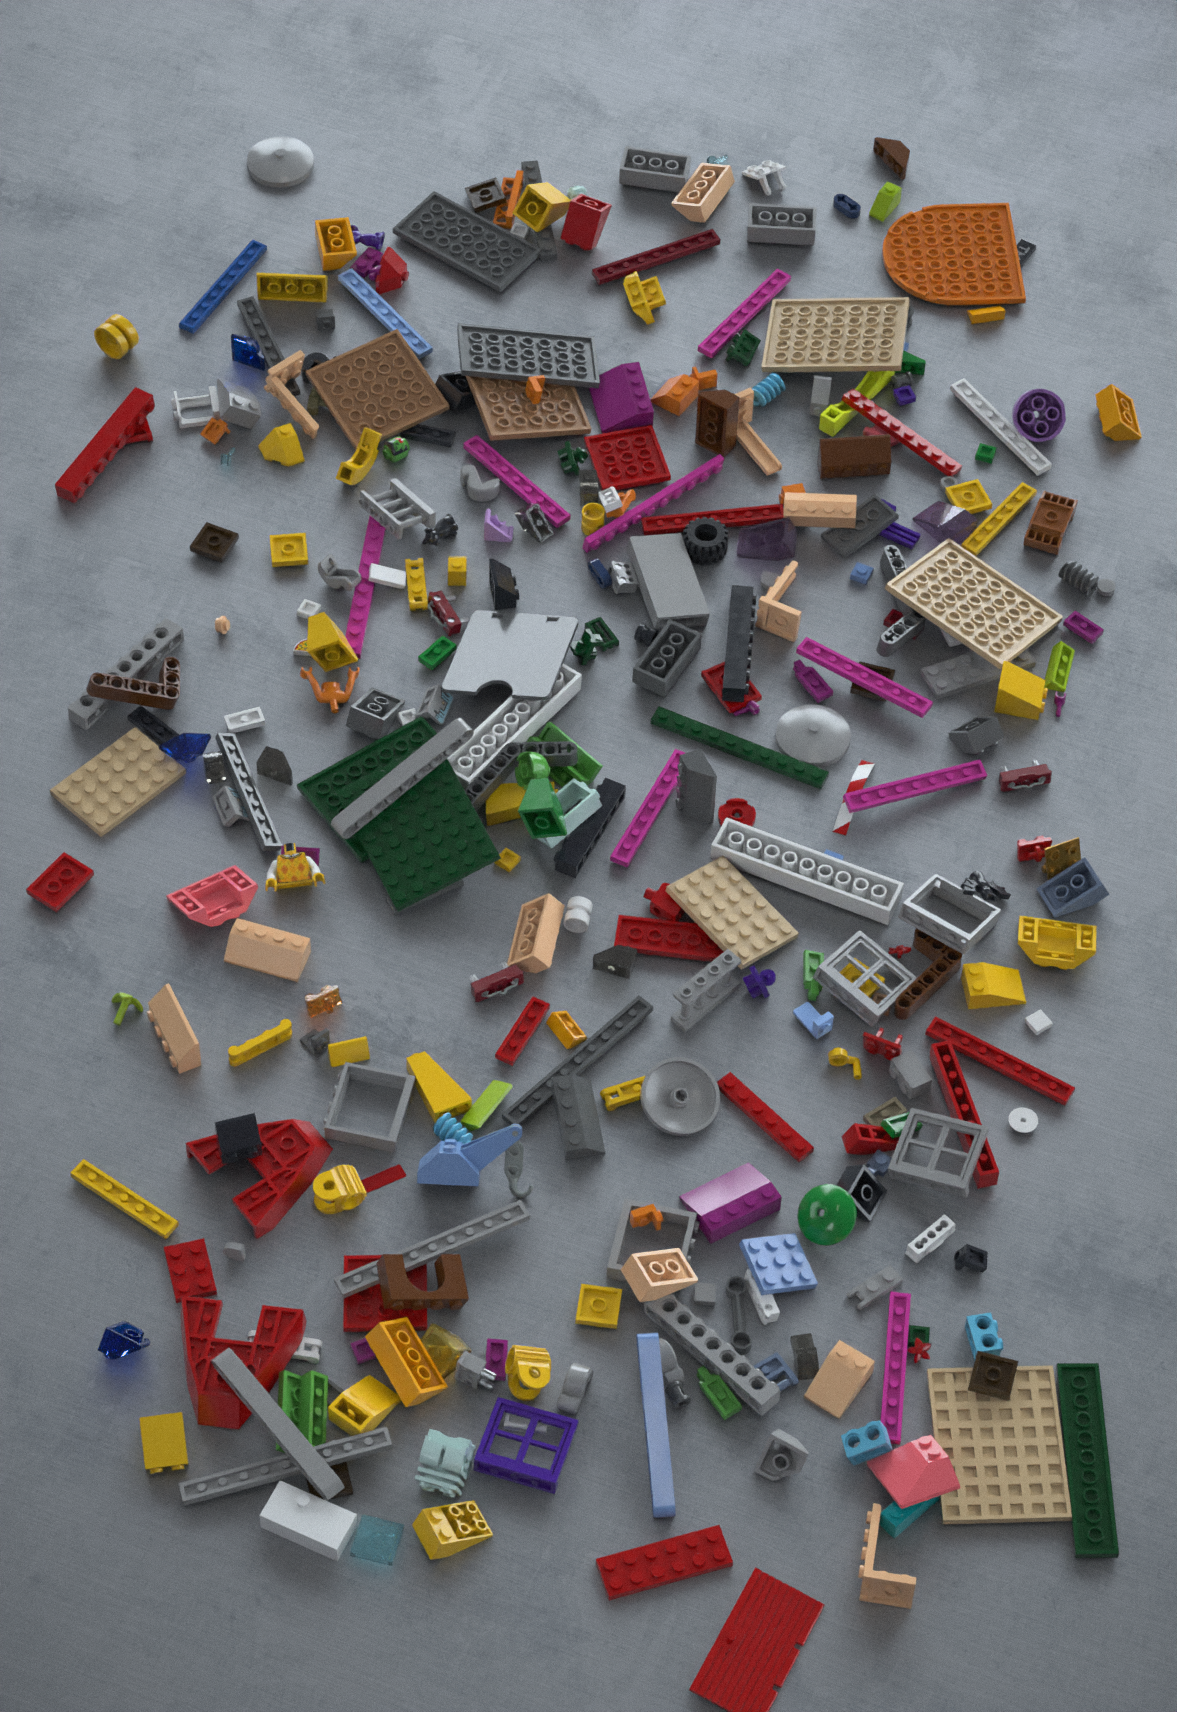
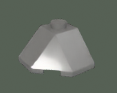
[754,1429,809,1481]

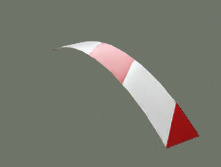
[832,760,875,836]

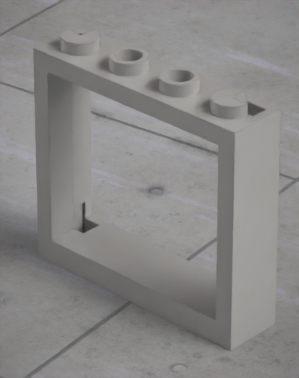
[898,873,1001,955]
[322,1062,416,1153]
[607,1199,700,1293]

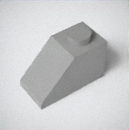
[809,375,832,416]

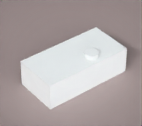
[259,1481,357,1562]

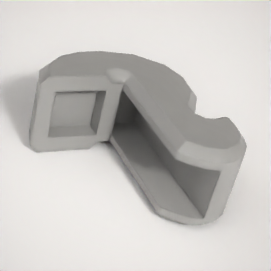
[460,465,499,502]
[317,554,362,591]
[659,1338,685,1388]
[557,1362,593,1415]

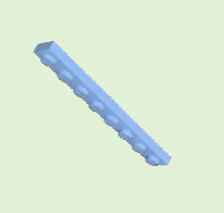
[338,268,433,360]

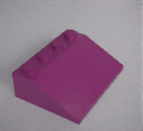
[589,362,654,433]
[679,1162,782,1244]

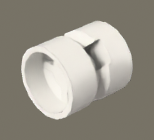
[564,896,593,933]

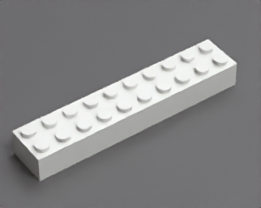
[447,664,582,790]
[710,817,904,925]

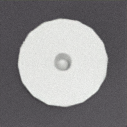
[1009,1107,1038,1133]

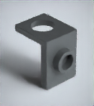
[300,1028,330,1056]

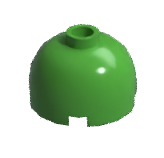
[515,751,550,790]

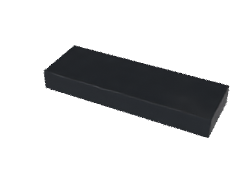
[400,424,456,447]
[127,705,180,749]

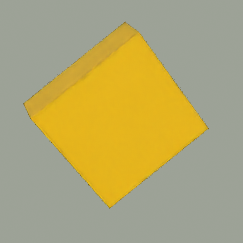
[494,847,521,872]

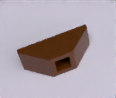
[873,137,910,180]

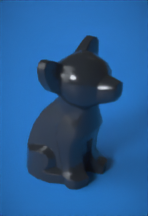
[422,514,458,546]

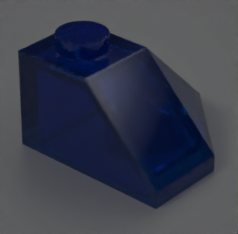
[231,334,265,371]
[159,733,211,763]
[98,1320,150,1360]

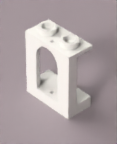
[171,386,220,429]

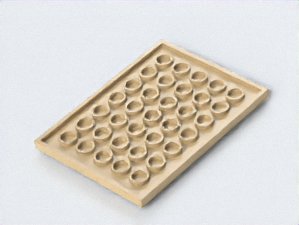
[761,297,910,373]
[885,538,1063,669]

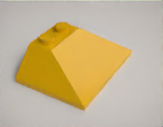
[1018,915,1097,970]

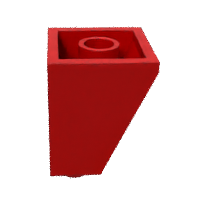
[560,194,612,250]

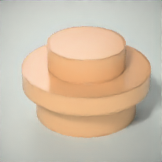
[215,616,230,634]

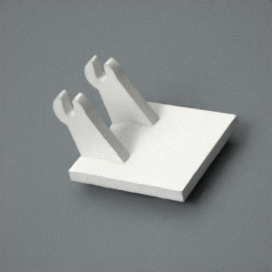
[742,160,786,196]

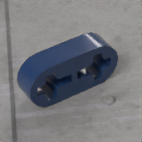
[833,194,861,219]
[588,558,612,589]

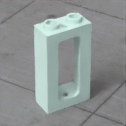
[537,778,602,849]

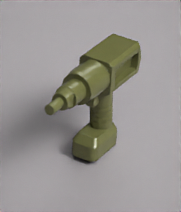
[307,386,327,415]

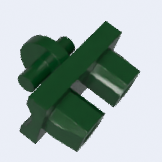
[557,441,588,476]
[570,629,603,665]

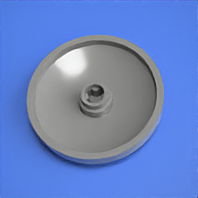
[247,137,314,188]
[776,705,851,768]
[640,1057,720,1136]

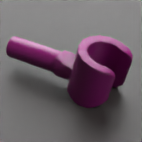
[1054,692,1066,717]
[733,701,760,717]

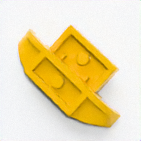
[623,271,667,325]

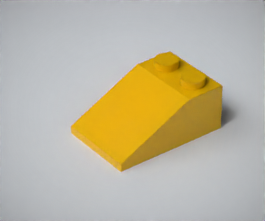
[961,962,1026,1009]

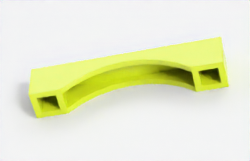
[819,371,895,437]

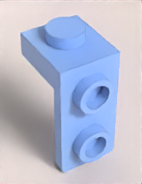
[793,1002,834,1039]

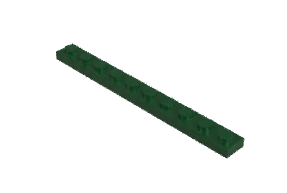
[651,706,829,789]

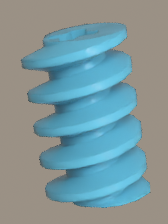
[752,373,786,407]
[433,1113,473,1144]

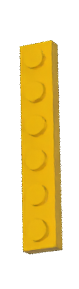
[961,482,1037,556]
[70,1159,179,1240]

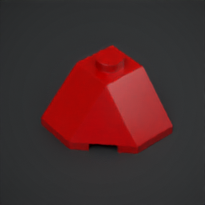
[375,246,409,294]

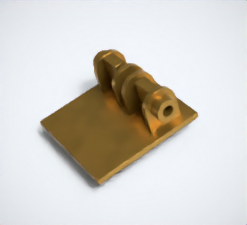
[1041,837,1081,881]

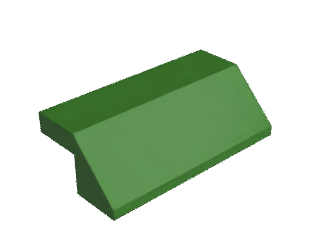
[527,722,603,787]
[276,1370,328,1454]

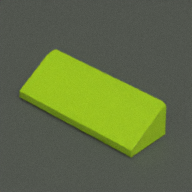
[1044,641,1075,692]
[460,1080,513,1131]

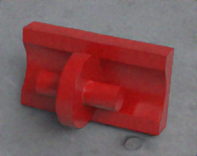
[1017,835,1052,862]

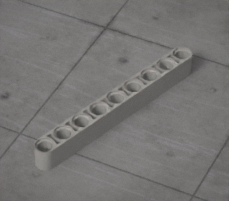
[331,718,474,839]
[211,1348,345,1501]

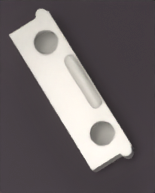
[905,1214,956,1263]
[744,1269,780,1325]

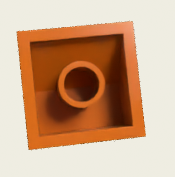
[650,374,699,416]

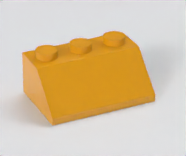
[315,217,357,271]
[1095,384,1142,441]

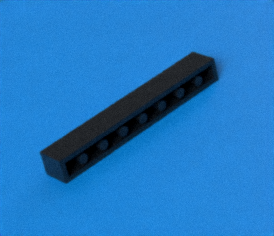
[722,585,757,702]

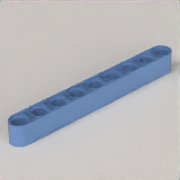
[636,1333,676,1518]

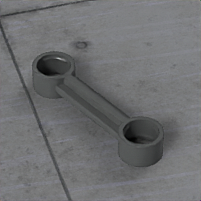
[726,1276,752,1355]

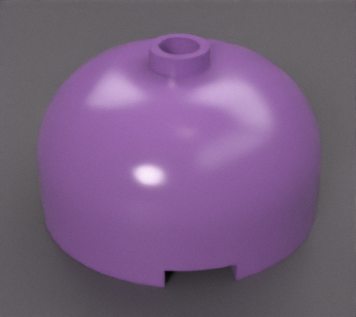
[1012,389,1066,442]

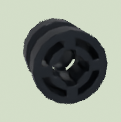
[634,623,659,646]

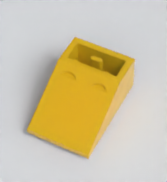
[328,1374,401,1436]
[412,1500,493,1560]

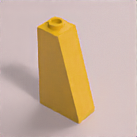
[486,782,559,826]
[406,1051,472,1123]

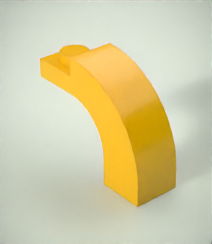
[335,428,382,485]

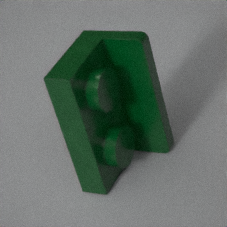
[725,329,761,367]

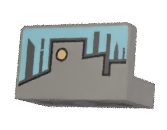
[415,684,454,725]
[212,786,250,827]

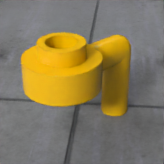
[828,1047,862,1080]

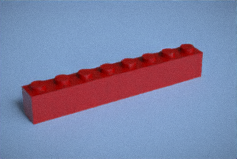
[55,387,155,504]
[929,1040,999,1189]

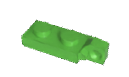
[803,950,824,1001]
[696,1366,742,1420]

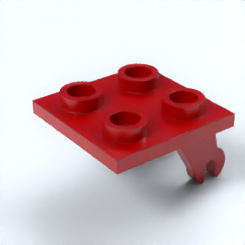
[863,1027,903,1061]

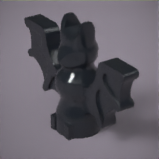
[960,871,1011,901]

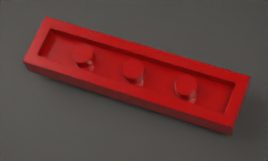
[495,996,550,1066]

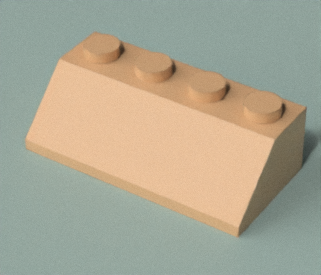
[671,163,735,223]
[783,492,857,528]
[507,893,565,973]
[224,918,311,982]
[147,983,201,1074]

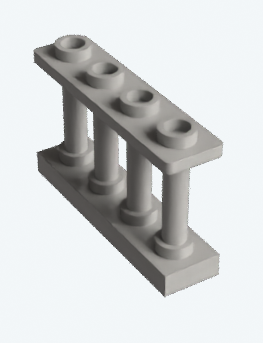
[359,478,436,540]
[671,949,741,1032]

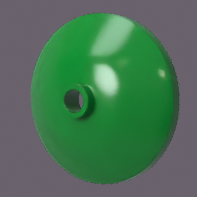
[797,1184,857,1246]

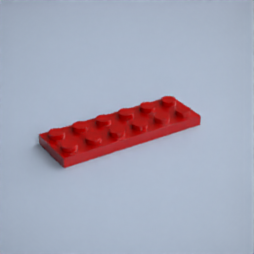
[614,915,724,962]
[596,1525,733,1601]

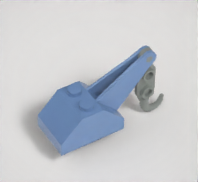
[417,1124,533,1198]

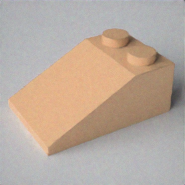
[621,1248,698,1302]
[804,1340,875,1419]

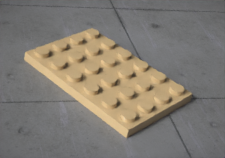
[50,727,186,837]
[665,856,799,970]

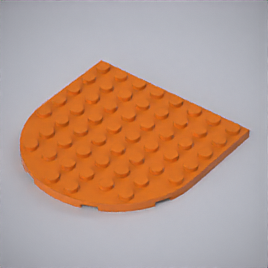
[882,203,1026,305]

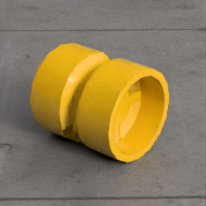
[581,503,605,536]

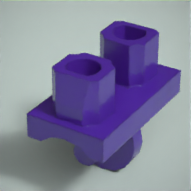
[742,965,776,999]

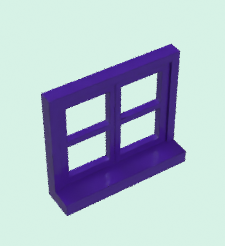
[473,1397,579,1494]

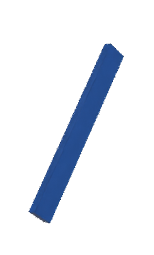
[179,239,267,334]

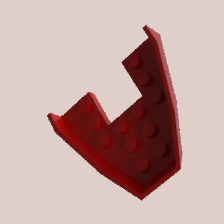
[186,1119,333,1239]
[181,1296,307,1429]

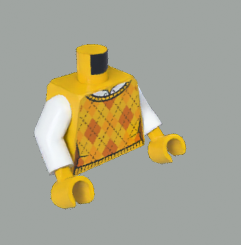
[265,843,325,892]

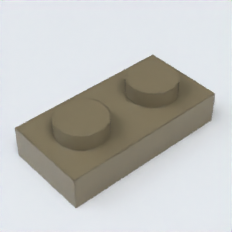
[863,1097,907,1127]

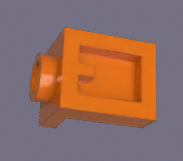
[200,417,231,445]
[630,1204,663,1231]

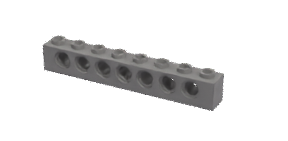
[68,618,184,730]
[644,1293,780,1416]

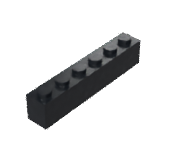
[553,777,626,878]

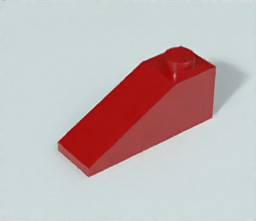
[841,1123,900,1155]

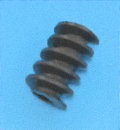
[1058,560,1099,597]

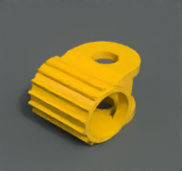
[313,1164,367,1214]
[505,1345,551,1401]

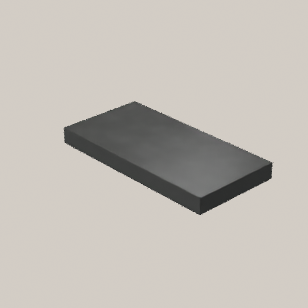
[821,494,899,559]

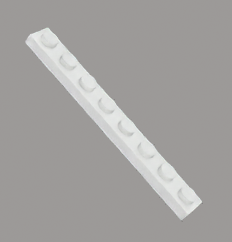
[950,378,1052,476]

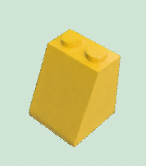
[512,182,571,232]
[307,612,358,672]
[994,661,1048,720]
[139,1412,188,1474]

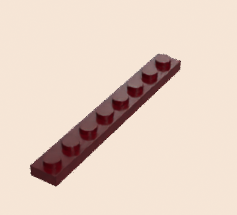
[592,229,721,285]

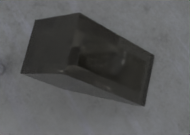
[514,503,554,543]
[256,746,293,786]
[592,945,637,979]

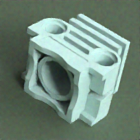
[415,1429,476,1498]

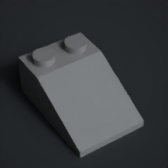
[217,378,261,429]

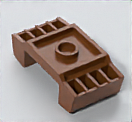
[1023,491,1078,555]

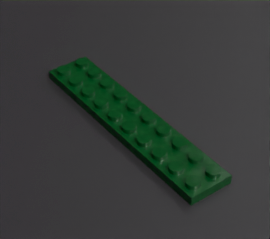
[1056,1363,1119,1558]

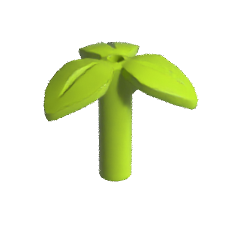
[111,992,143,1026]

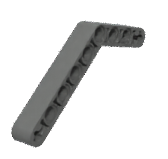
[876,545,926,657]
[465,741,578,811]

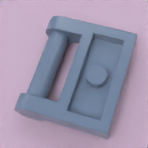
[742,1352,799,1391]

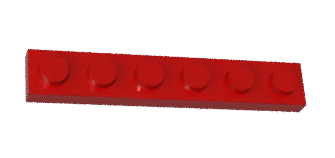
[717,1072,814,1162]

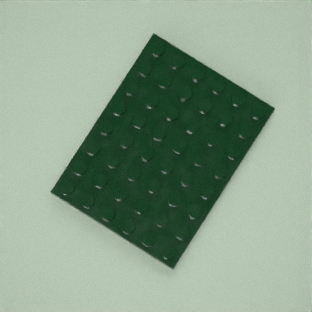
[297,716,479,863]
[336,749,501,912]

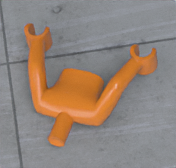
[300,667,360,714]

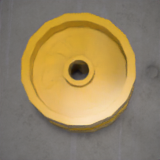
[94,314,139,359]

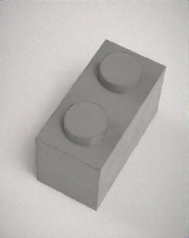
[889,1050,932,1100]

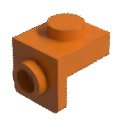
[690,366,718,390]
[525,375,545,404]

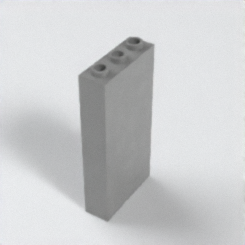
[626,533,710,630]

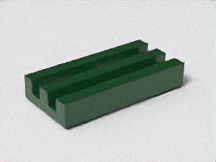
[585,616,619,652]

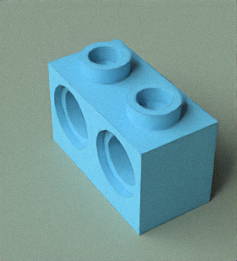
[965,1312,1003,1361]
[841,1420,893,1465]

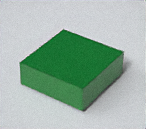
[975,443,997,464]

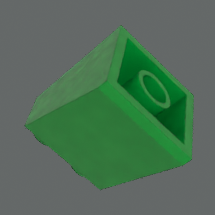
[518,778,567,839]

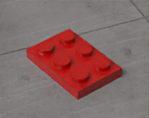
[701,662,762,714]
[26,852,94,912]
[164,1238,217,1303]

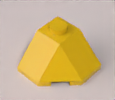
[258,423,304,467]

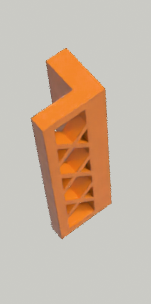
[493,170,523,229]

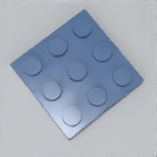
[739,1233,818,1295]

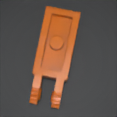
[605,489,636,518]

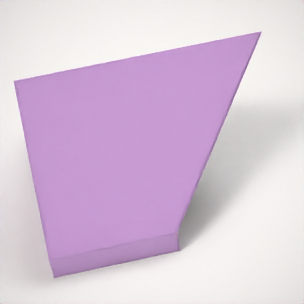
[484,508,514,542]

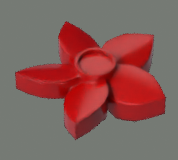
[888,945,911,959]
[907,1338,931,1363]

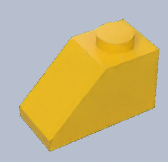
[448,556,467,586]

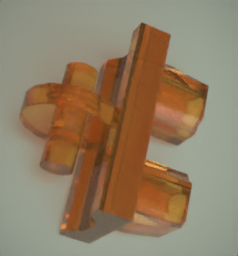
[304,985,342,1018]

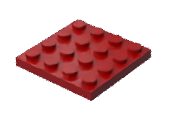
[584,425,671,491]
[343,1255,427,1332]

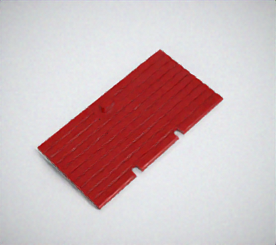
[689,1567,825,1712]

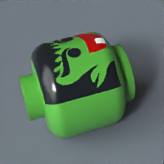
[382,436,410,463]

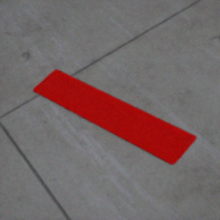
[331,1164,406,1203]

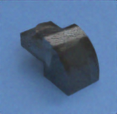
[579,470,598,506]
[202,751,226,784]
[790,1333,819,1381]

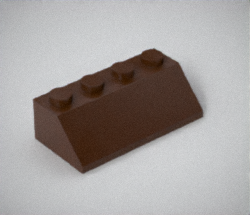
[695,389,740,458]
[817,434,892,479]

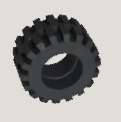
[683,517,728,565]

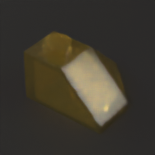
[420,1323,472,1379]

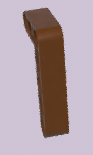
[86,657,180,710]
[894,928,962,1020]

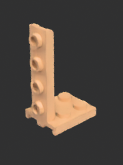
[264,350,319,439]
[735,387,782,476]
[755,560,802,642]
[858,1503,916,1609]

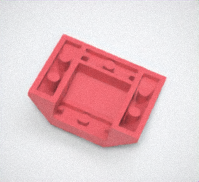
[166,865,258,927]
[867,1435,960,1509]

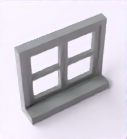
[813,930,917,1027]
[888,1108,989,1198]

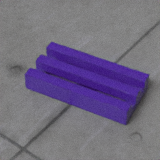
[880,522,921,550]

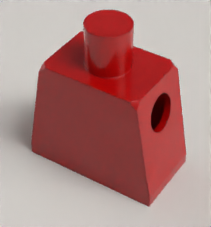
[643,883,685,921]

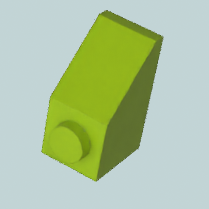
[869,181,902,222]

